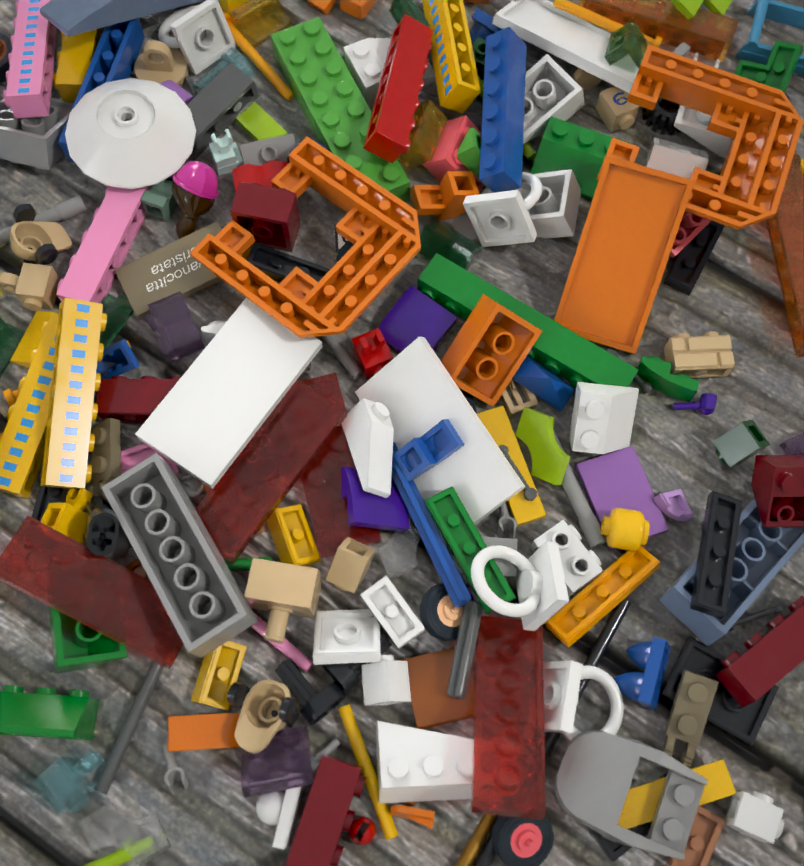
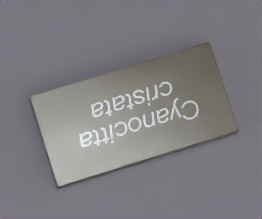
[114,221,222,320]

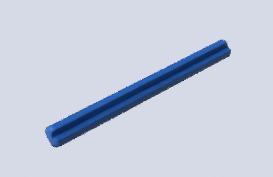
[392,442,471,607]

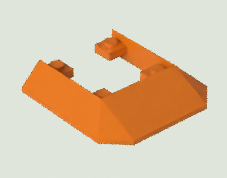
[597,44,804,230]
[189,136,421,338]

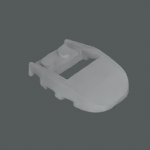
[555,730,708,860]

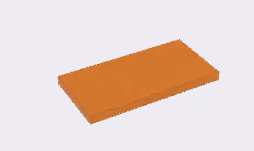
[554,156,695,354]

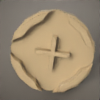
[134,40,189,86]

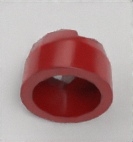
[348,816,376,846]

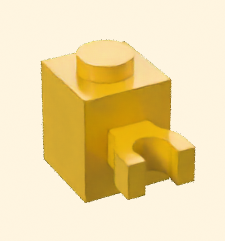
[36,488,93,548]

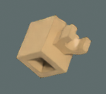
[0,263,61,311]

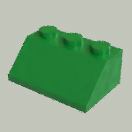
[531,117,629,200]
[45,561,127,674]
[0,685,99,741]

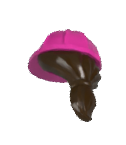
[172,161,219,239]

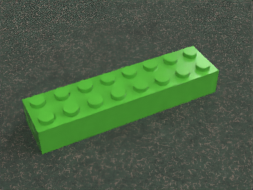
[270,17,410,202]

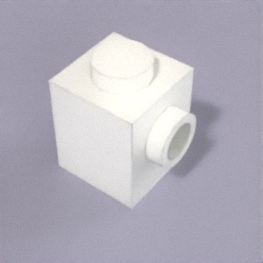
[361,655,411,706]
[724,791,784,844]

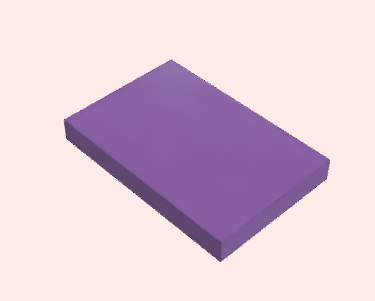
[575,446,669,551]

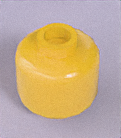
[600,507,650,551]

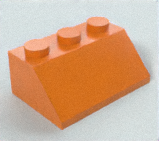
[441,294,543,407]

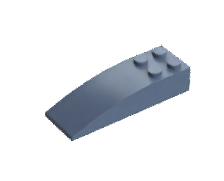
[40,0,204,37]
[659,497,804,646]

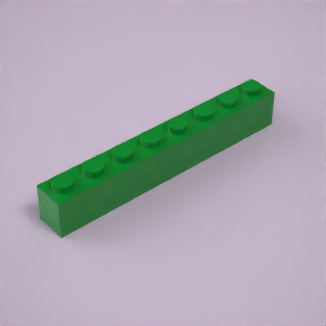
[417,253,639,389]

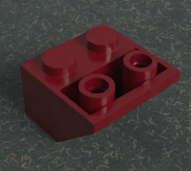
[751,455,804,527]

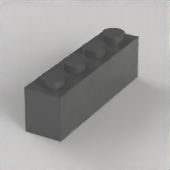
[183,62,259,165]

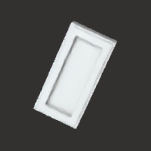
[256,774,305,850]

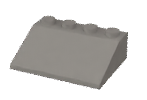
[0,85,74,170]

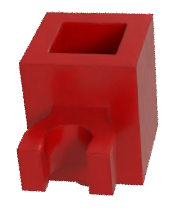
[352,328,393,380]

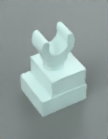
[209,129,244,176]

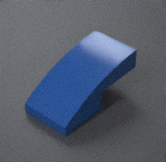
[393,419,465,481]

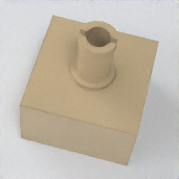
[244,558,322,643]

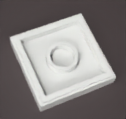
[313,609,381,665]

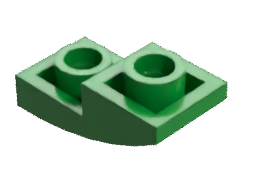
[636,356,699,402]

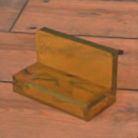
[230,0,292,48]

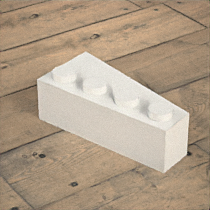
[375,721,521,803]

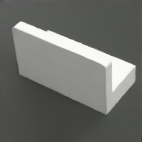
[360,576,426,649]

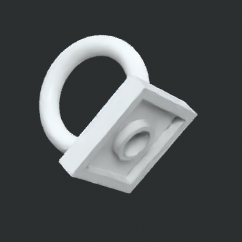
[158,0,237,75]
[463,172,542,247]
[471,541,569,631]
[527,661,624,741]

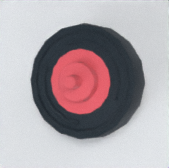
[492,804,554,866]

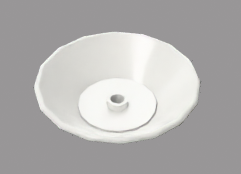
[65,78,196,189]

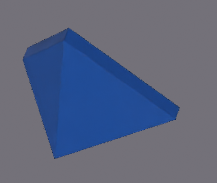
[96,339,140,379]
[512,356,575,412]

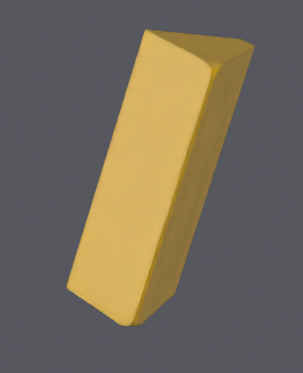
[10,311,58,368]
[266,504,321,567]
[191,641,247,711]

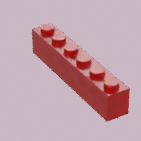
[363,14,433,164]

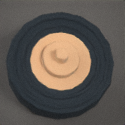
[420,583,474,641]

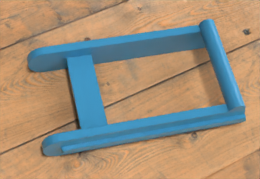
[735,0,804,75]

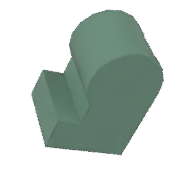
[140,177,177,222]

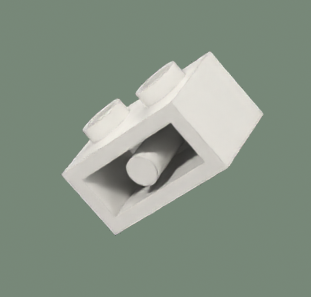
[530,519,603,597]

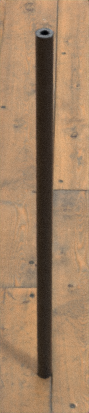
[474,599,631,866]

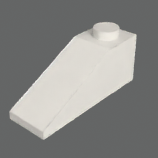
[341,398,394,498]

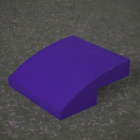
[378,285,457,353]
[341,466,409,532]

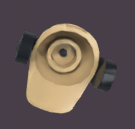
[9,204,72,265]
[227,679,301,754]

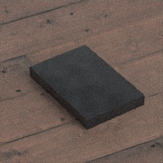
[660,637,779,746]

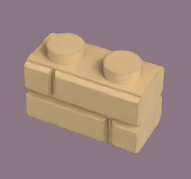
[664,331,735,378]

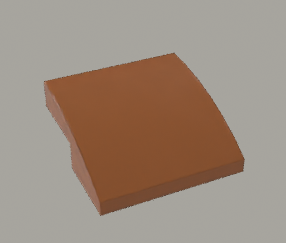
[402,648,482,729]

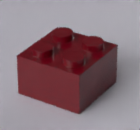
[230,182,301,252]

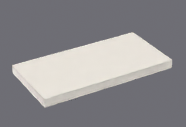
[492,0,646,93]
[135,298,322,489]
[355,336,525,525]

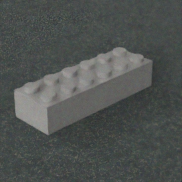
[101,453,258,658]

